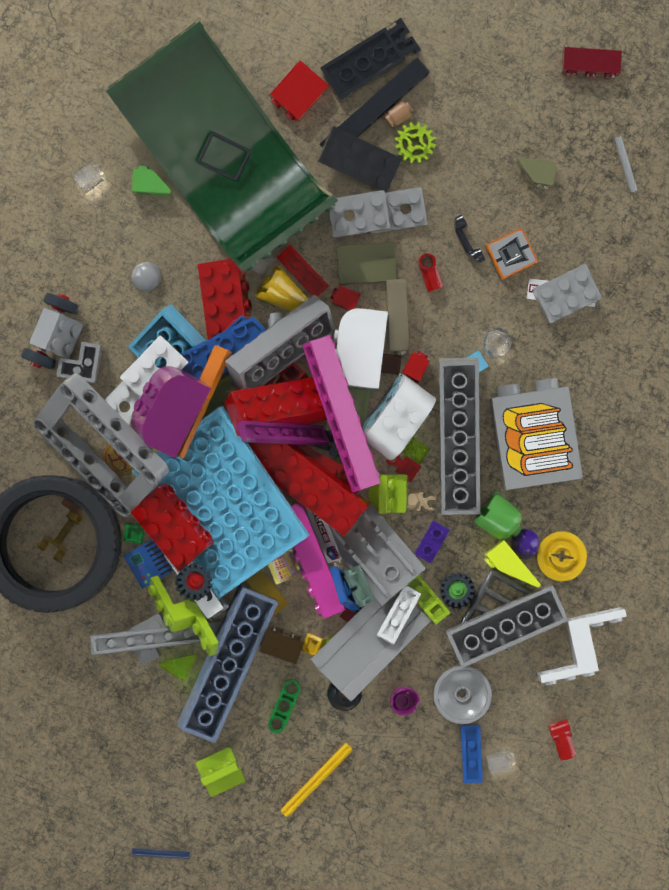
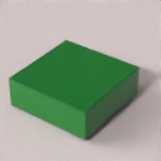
[123,522,145,544]

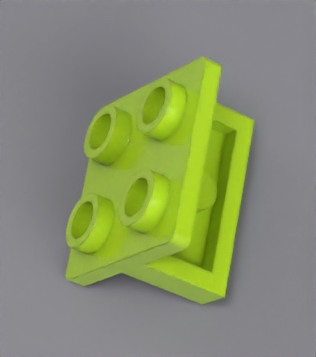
[369,473,408,514]
[195,747,245,797]

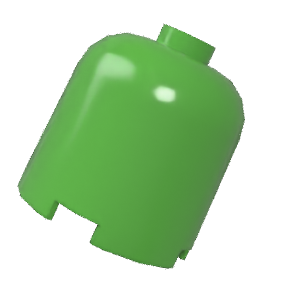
[474,492,522,540]

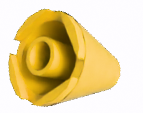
[255,265,308,312]

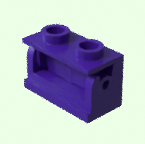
[414,520,450,563]

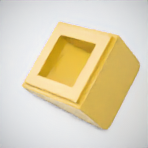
[301,633,326,656]

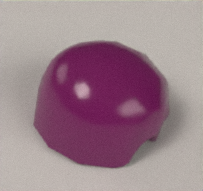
[390,686,420,716]

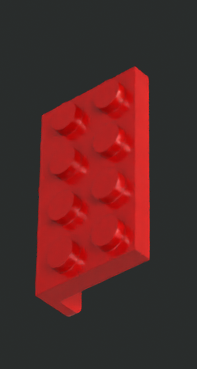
[197,258,252,340]
[130,483,214,572]

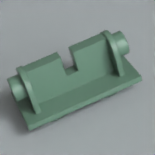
[344,565,375,607]

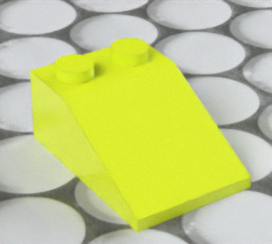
[484,540,541,588]

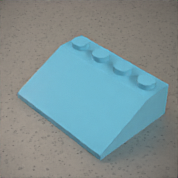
[128,304,206,366]

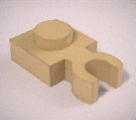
[407,489,436,511]

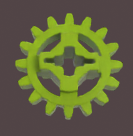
[395,122,436,164]

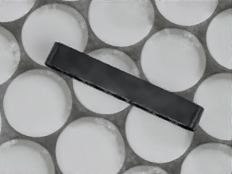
[320,57,430,148]

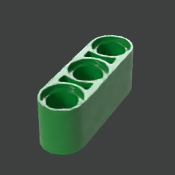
[268,679,301,733]

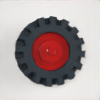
[175,564,212,601]

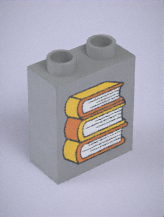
[490,378,583,490]

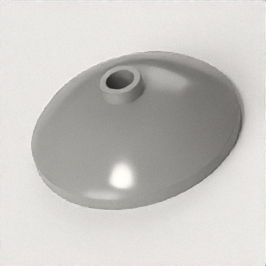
[434,666,492,724]

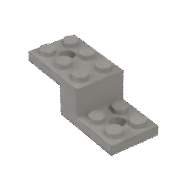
[329,187,428,238]

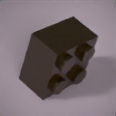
[260,626,305,664]

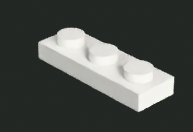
[376,586,421,645]

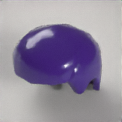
[511,529,540,560]

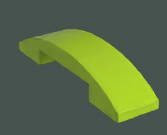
[406,575,451,625]

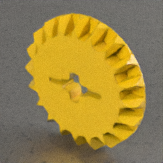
[537,531,587,581]

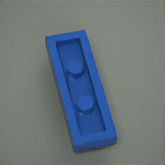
[461,724,483,784]

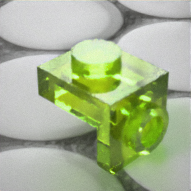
[401,437,430,465]

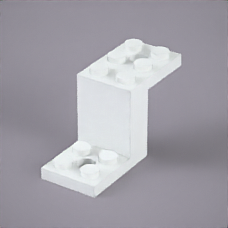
[105,335,189,428]
[537,607,627,685]

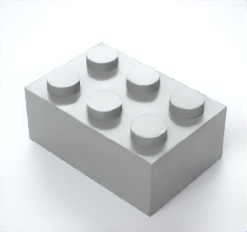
[532,263,602,325]

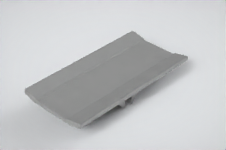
[329,484,426,606]
[310,591,431,702]

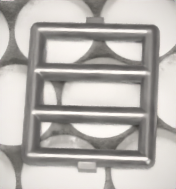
[461,568,534,651]

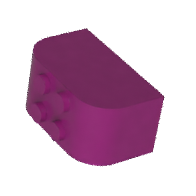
[131,366,211,458]

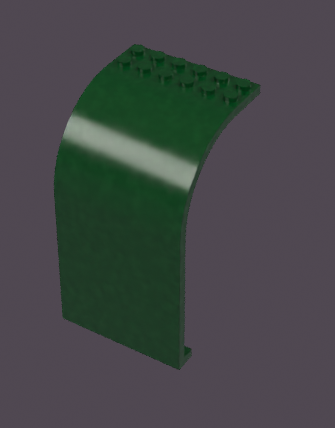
[104,20,338,272]

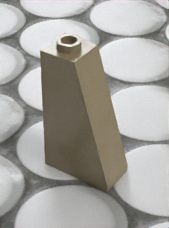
[386,279,409,355]

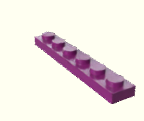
[236,421,330,446]

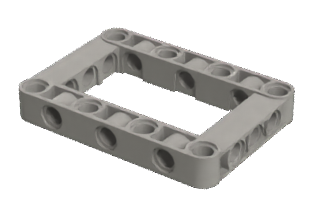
[33,373,169,518]

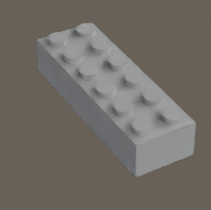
[225,295,335,390]
[445,584,568,668]

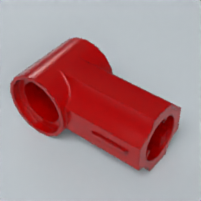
[417,253,443,292]
[549,719,577,761]

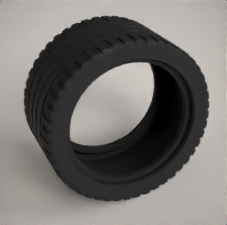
[0,475,122,613]

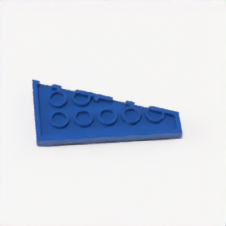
[157,317,266,379]

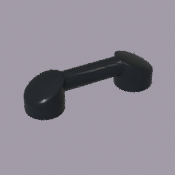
[454,213,485,263]

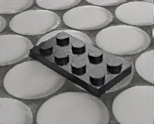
[317,126,402,193]

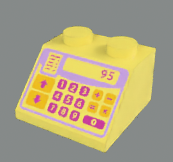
[268,548,300,585]

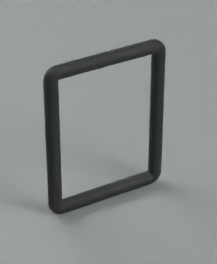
[197,132,251,182]

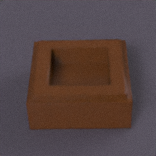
[381,354,402,375]
[61,498,82,514]

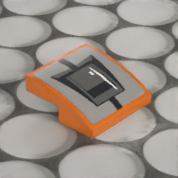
[485,228,538,280]

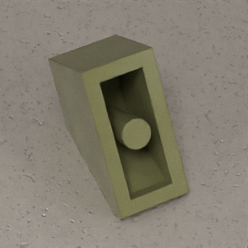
[517,157,557,190]

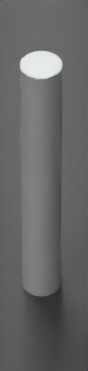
[614,136,638,193]

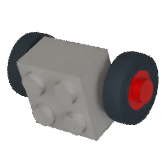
[21,293,83,369]

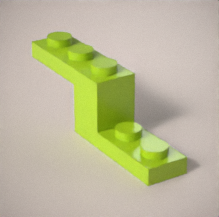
[148,575,219,656]

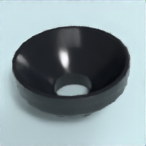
[327,683,362,711]

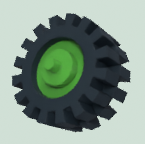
[440,572,475,609]

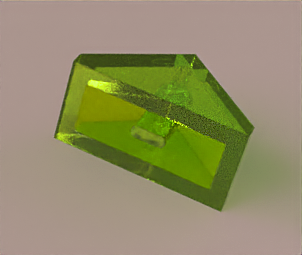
[159,653,198,681]

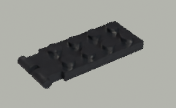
[320,18,421,101]

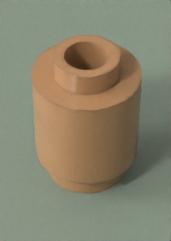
[383,100,413,128]

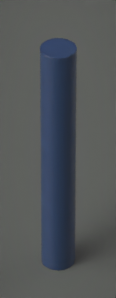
[132,848,190,859]

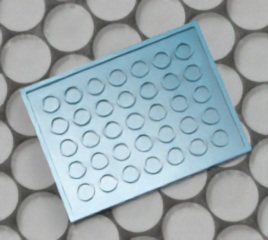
[132,406,310,599]

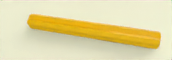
[281,743,352,817]

